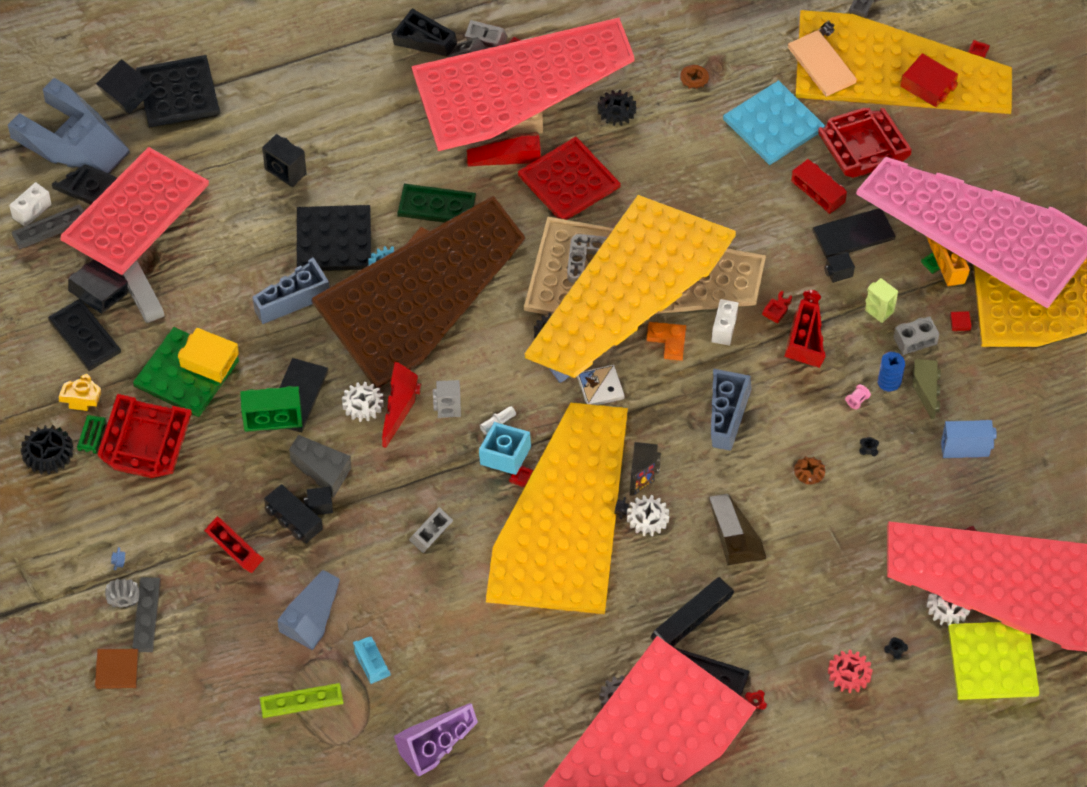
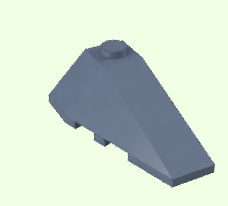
[277,570,340,650]

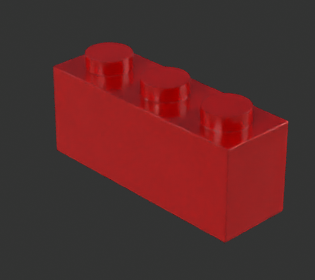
[791,159,847,214]
[204,516,264,573]

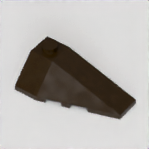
[709,493,766,566]

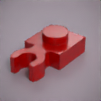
[762,291,792,324]

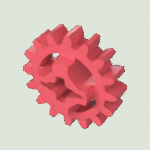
[828,650,872,693]

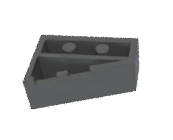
[289,435,351,498]

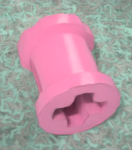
[845,384,871,410]

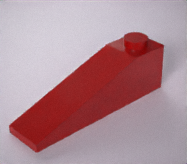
[467,132,541,166]
[382,362,422,448]

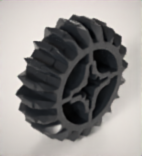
[20,425,74,475]

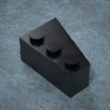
[391,8,458,56]

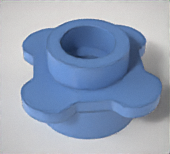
[111,547,125,570]

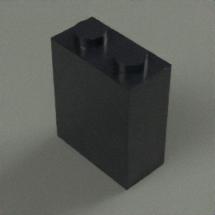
[96,59,155,114]
[68,259,128,314]

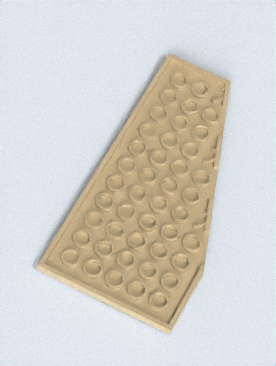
[524,217,766,315]

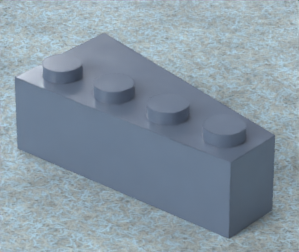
[252,257,330,324]
[711,369,752,451]

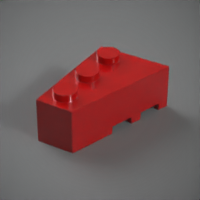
[784,299,826,368]

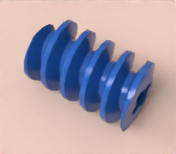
[878,352,905,392]

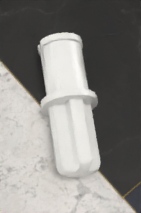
[480,406,516,435]

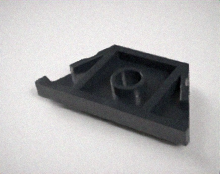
[52,164,117,205]

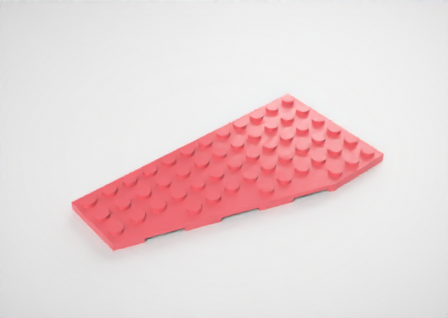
[411,18,634,151]
[887,521,1087,652]
[543,636,756,787]

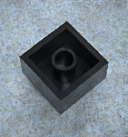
[262,133,307,188]

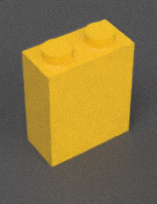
[178,328,239,383]

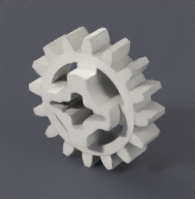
[342,382,384,422]
[627,495,669,536]
[927,593,970,626]

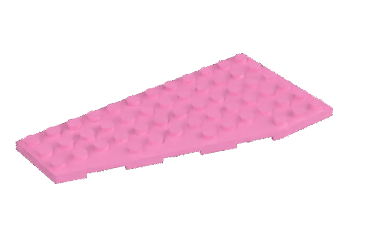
[856,157,1087,309]

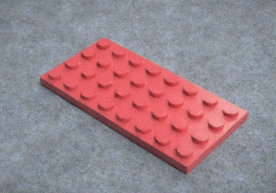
[61,147,209,275]

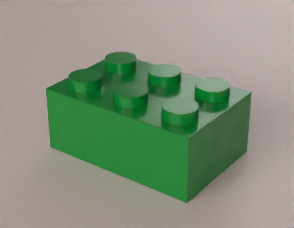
[240,386,302,432]

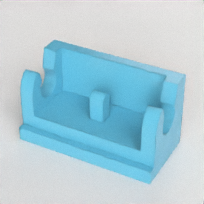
[353,637,391,684]

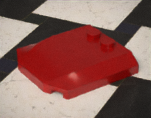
[818,108,912,178]
[97,394,192,478]

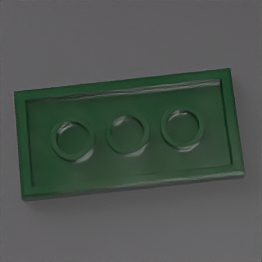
[397,183,476,223]

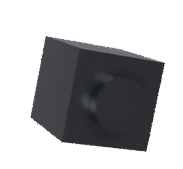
[824,252,855,283]
[304,486,333,515]

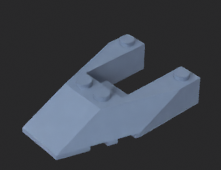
[8,78,130,174]

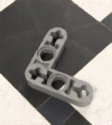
[567,234,607,284]

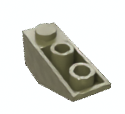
[912,359,941,419]

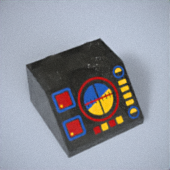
[630,442,661,496]

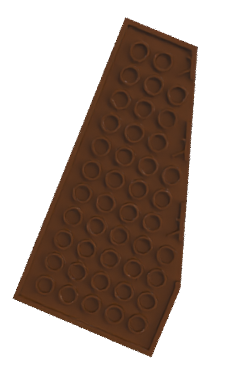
[311,195,526,389]

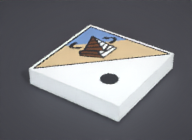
[577,365,624,405]

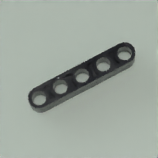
[650,577,735,647]

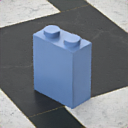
[941,420,997,458]

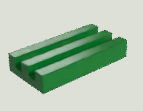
[77,415,107,454]

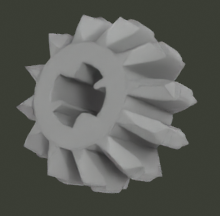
[105,578,139,608]

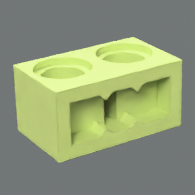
[865,278,898,323]

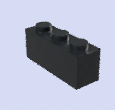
[264,484,323,544]

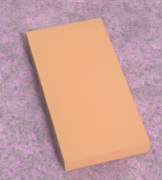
[788,30,857,96]

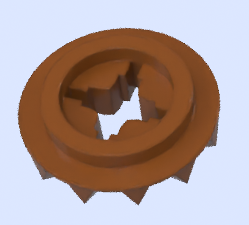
[680,65,709,90]
[794,456,825,484]

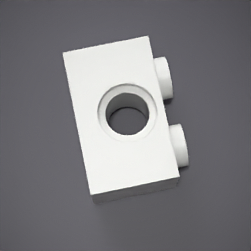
[9,182,52,227]
[712,299,739,346]

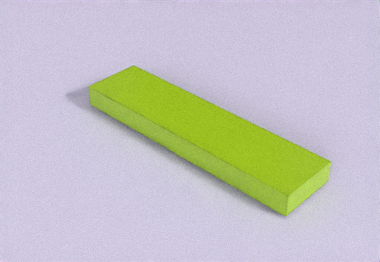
[259,683,344,718]

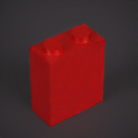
[900,53,958,107]

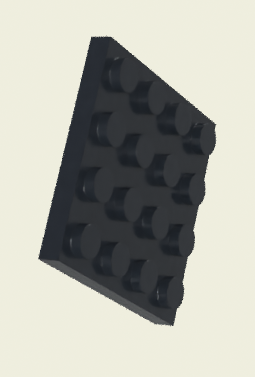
[136,55,220,128]
[296,205,371,271]

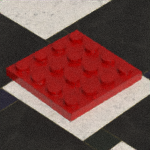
[518,137,621,220]

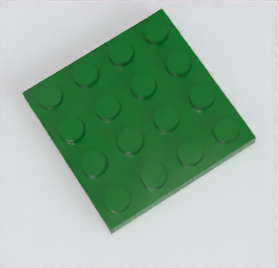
[133,327,239,418]

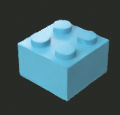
[479,422,531,475]

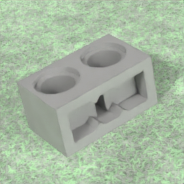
[465,20,508,48]
[894,316,939,355]
[433,380,461,418]

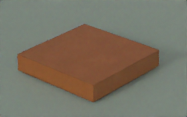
[95,649,139,689]

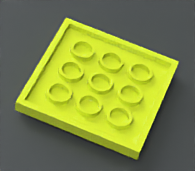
[948,622,1039,700]

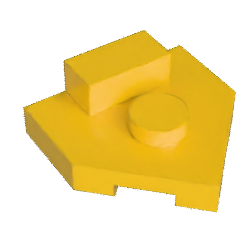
[59,374,101,411]

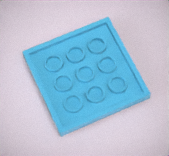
[723,80,825,165]

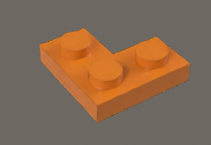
[647,322,686,361]

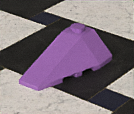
[394,703,478,776]

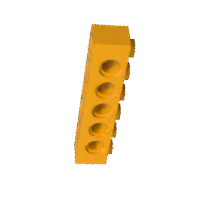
[926,236,970,286]

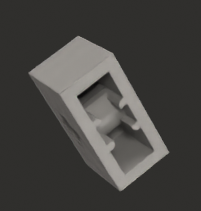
[409,507,453,553]

